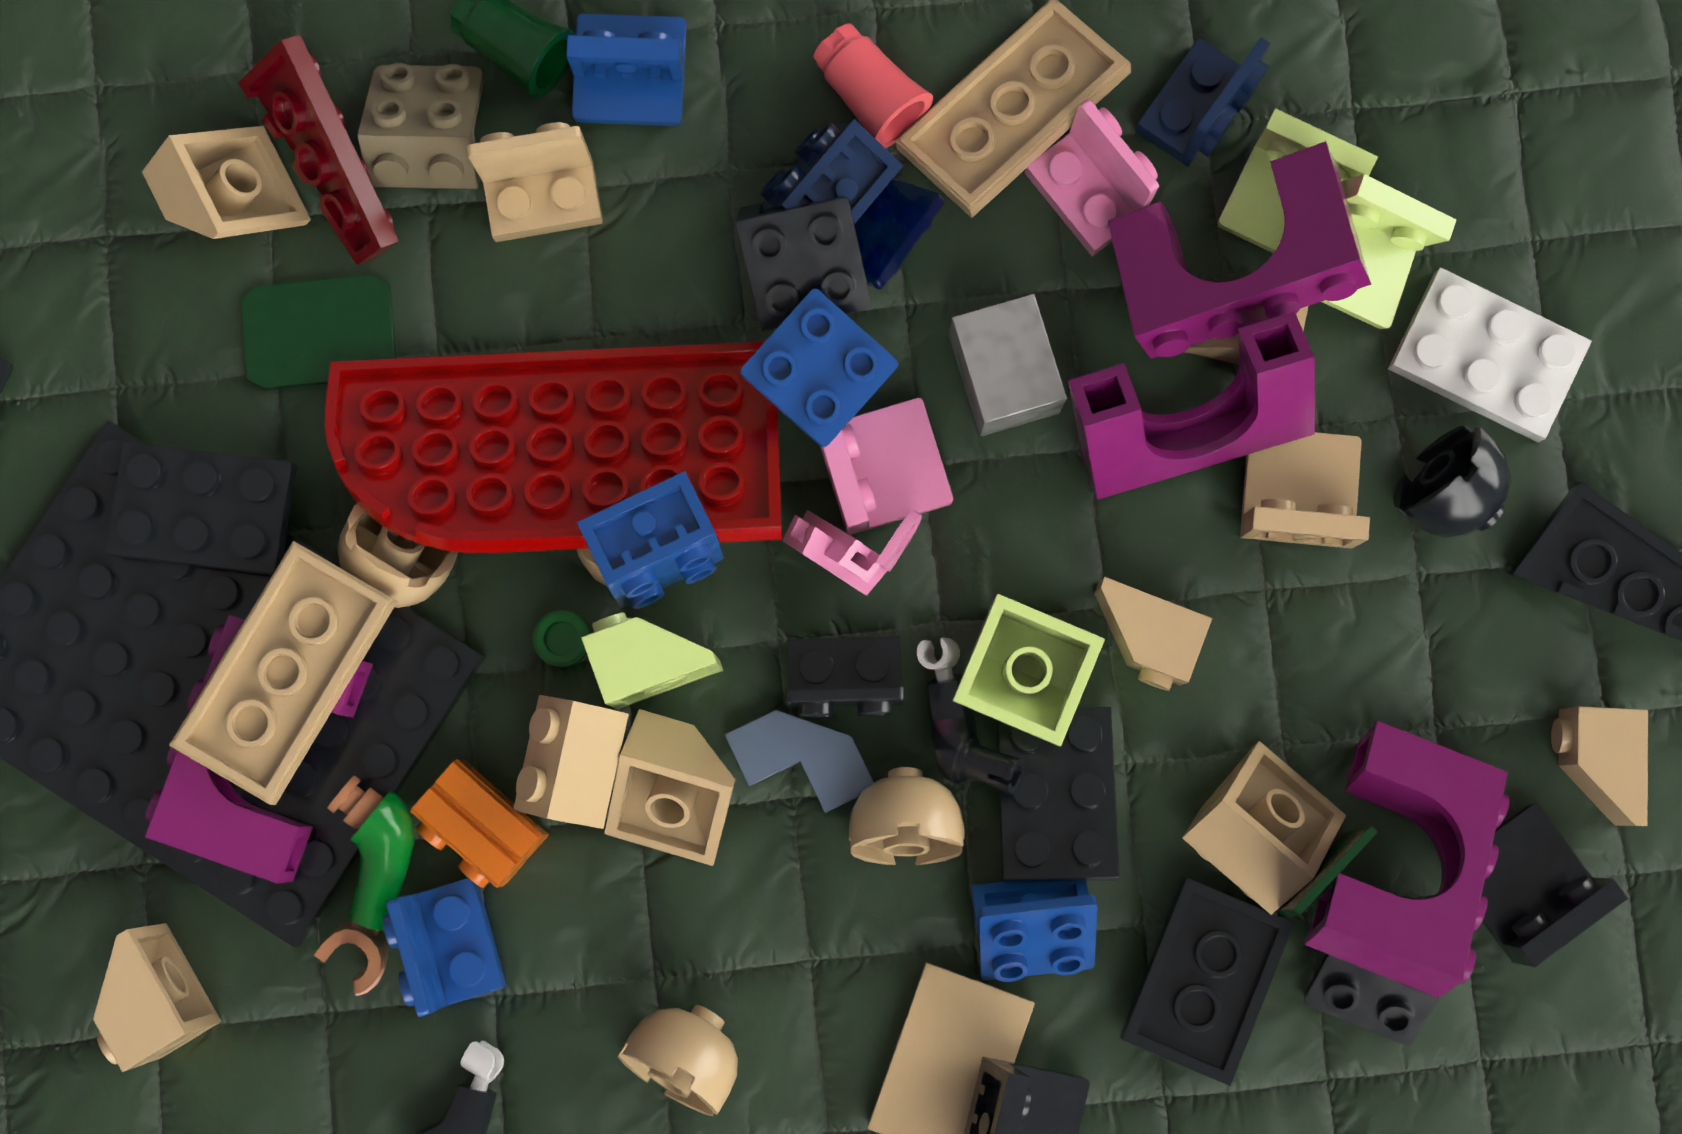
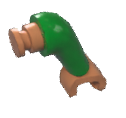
[314,775,414,996]

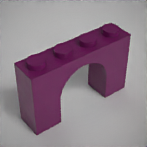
[1108,141,1372,359]
[1068,311,1315,500]
[145,615,373,884]
[1305,721,1510,998]

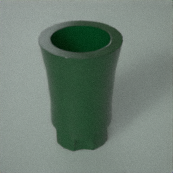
[450,0,576,98]

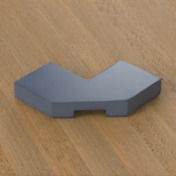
[725,710,873,813]

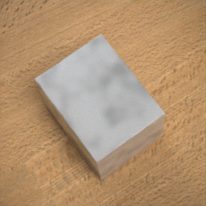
[948,294,1067,437]

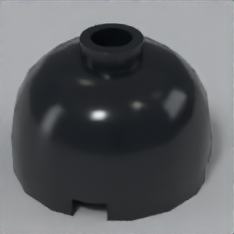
[1393,425,1511,538]

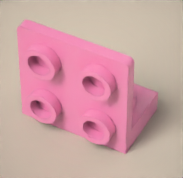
[1024,99,1159,257]
[820,398,953,535]

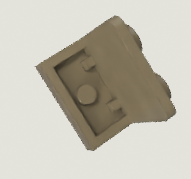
[357,63,484,189]

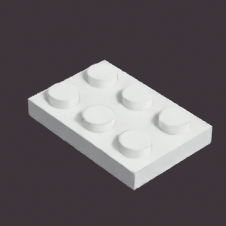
[1388,267,1592,443]

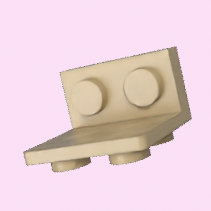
[467,122,603,242]
[1240,432,1370,549]

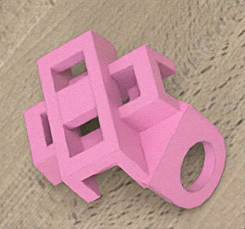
[782,510,922,596]

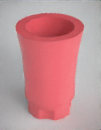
[813,23,933,148]

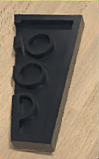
[1508,482,1682,641]

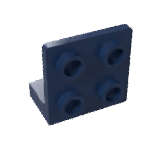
[1135,37,1270,167]
[760,119,903,224]

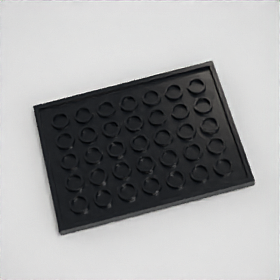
[0,420,486,948]

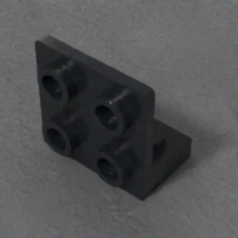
[735,196,872,331]
[786,636,905,718]
[1482,804,1628,968]
[1304,954,1439,1046]
[964,1056,1090,1134]

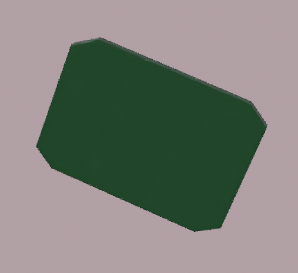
[241,274,397,390]

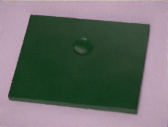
[1274,826,1378,917]

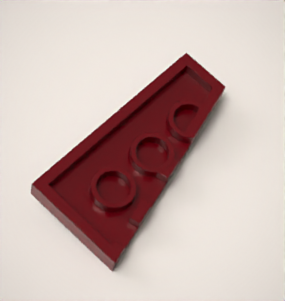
[238,35,399,265]

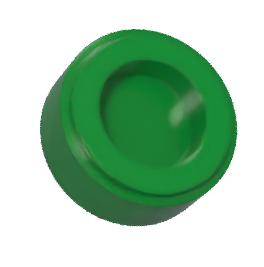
[533,610,591,668]

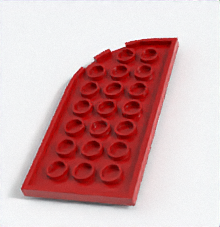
[325,341,782,553]

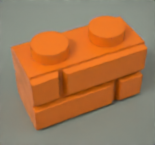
[410,759,549,888]

